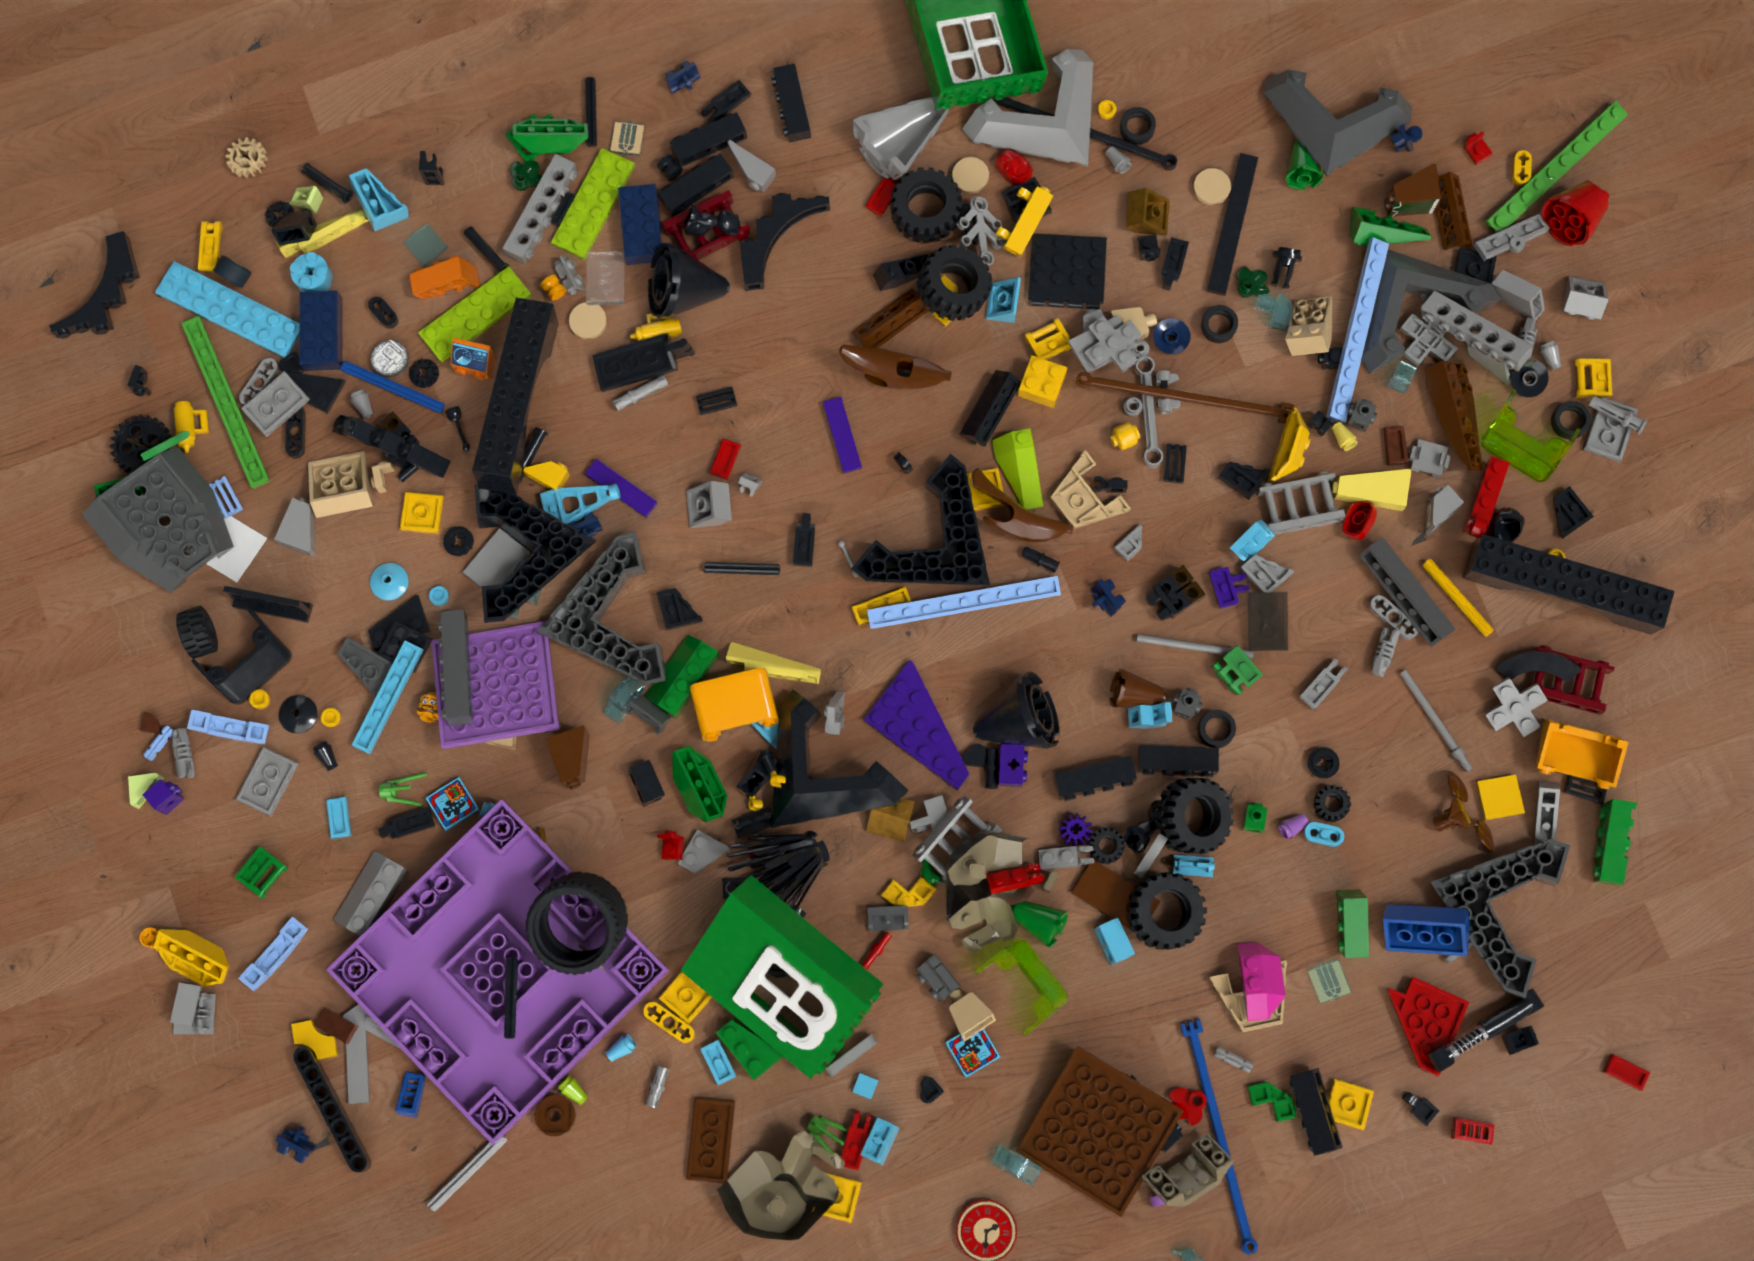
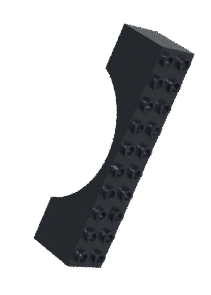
[472,297,559,495]
[1462,534,1675,635]

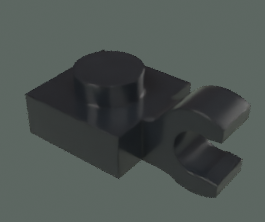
[1094,476,1128,493]
[1402,1092,1439,1126]

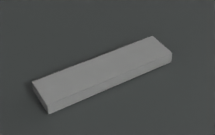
[346,1023,370,1104]

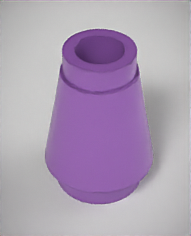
[1278,814,1309,839]

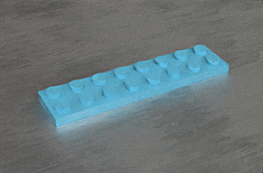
[155,261,300,358]

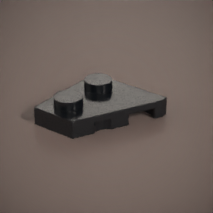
[1218,462,1270,500]
[656,588,703,631]

